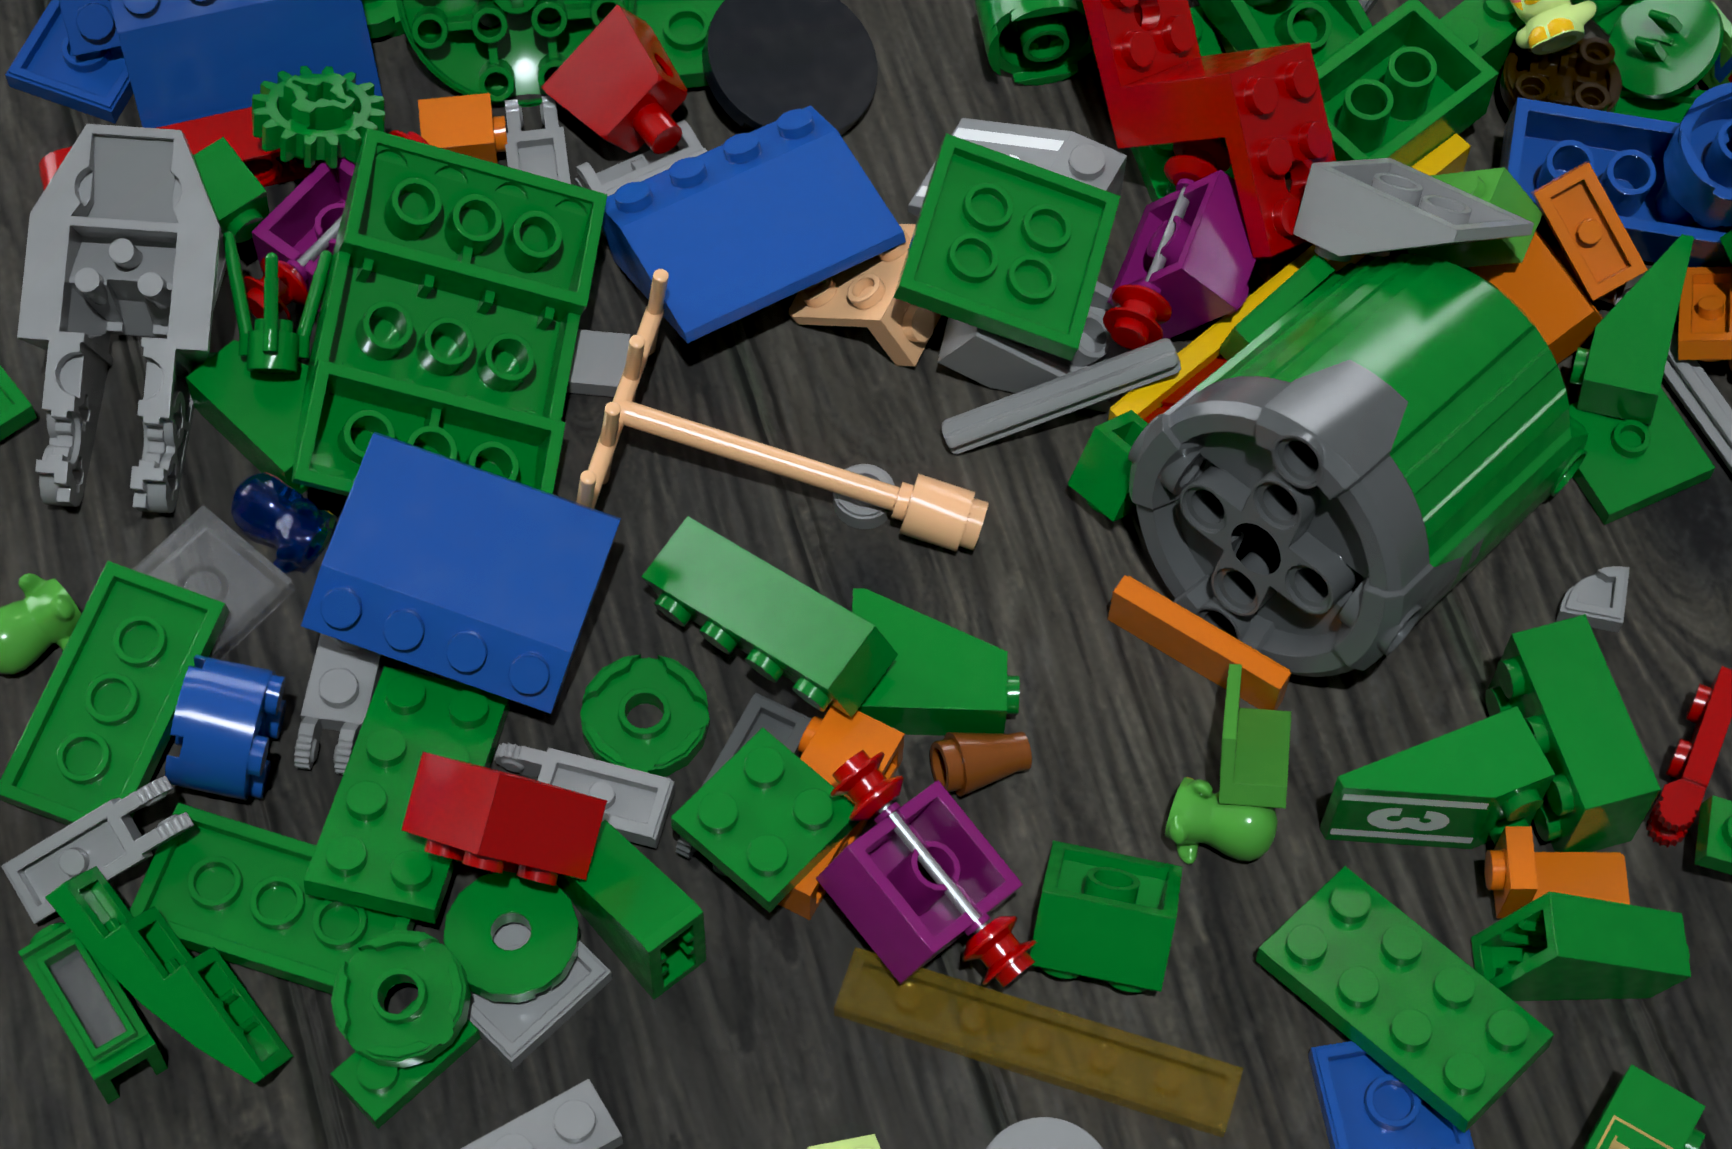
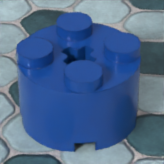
[1663,83,1732,228]
[165,655,286,800]

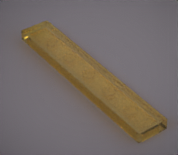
[834,947,1244,1138]

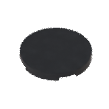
[702,0,878,135]

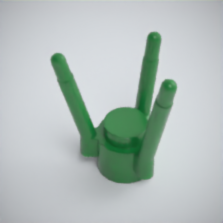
[222,231,332,374]

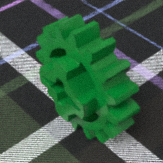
[252,66,385,168]

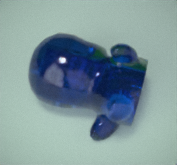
[231,473,336,574]

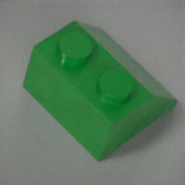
[1030,840,1183,992]

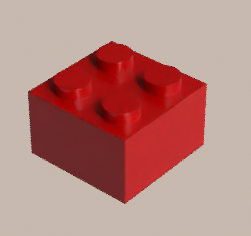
[401,751,607,886]

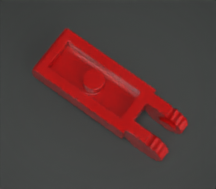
[1646,666,1732,848]

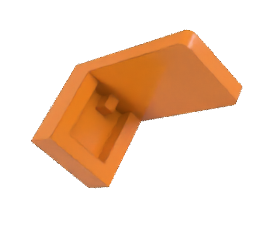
[1485,826,1630,918]

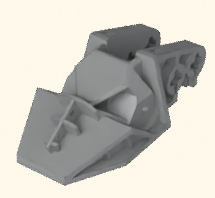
[17,124,227,513]

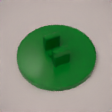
[1608,0,1724,99]

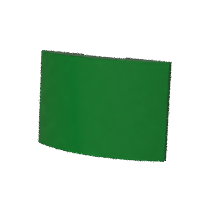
[292,128,608,496]

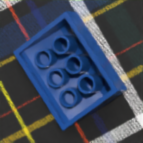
[110,0,383,128]
[602,105,906,343]
[301,432,621,714]

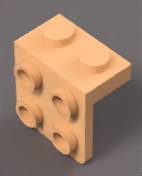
[789,224,941,367]

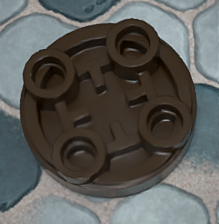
[1500,37,1622,113]

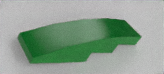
[45,866,293,1084]

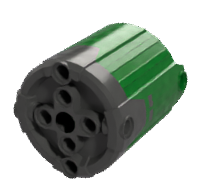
[1128,253,1588,677]

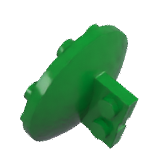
[396,0,635,107]

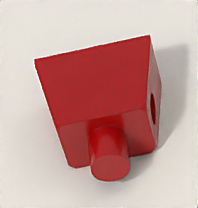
[541,4,687,154]

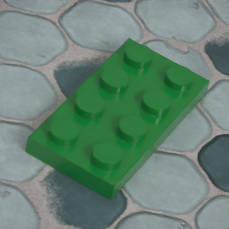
[0,560,230,825]
[304,666,510,924]
[130,803,417,1000]
[1256,866,1554,1133]

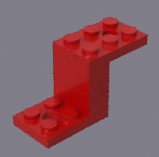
[1082,0,1336,258]

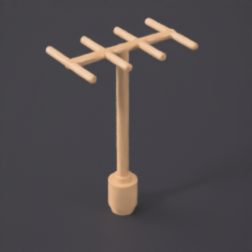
[576,269,989,551]

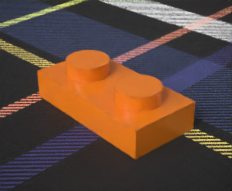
[1531,162,1648,301]
[1678,266,1732,362]

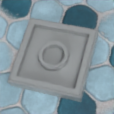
[467,922,612,1070]

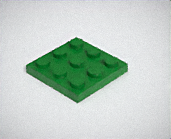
[893,133,1121,361]

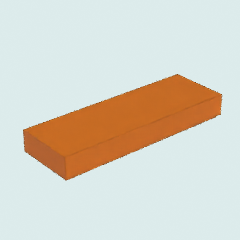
[1108,575,1291,710]

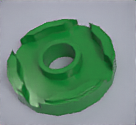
[580,654,710,777]
[443,871,580,1003]
[331,929,471,1068]

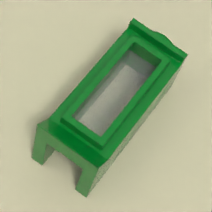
[18,922,168,1104]

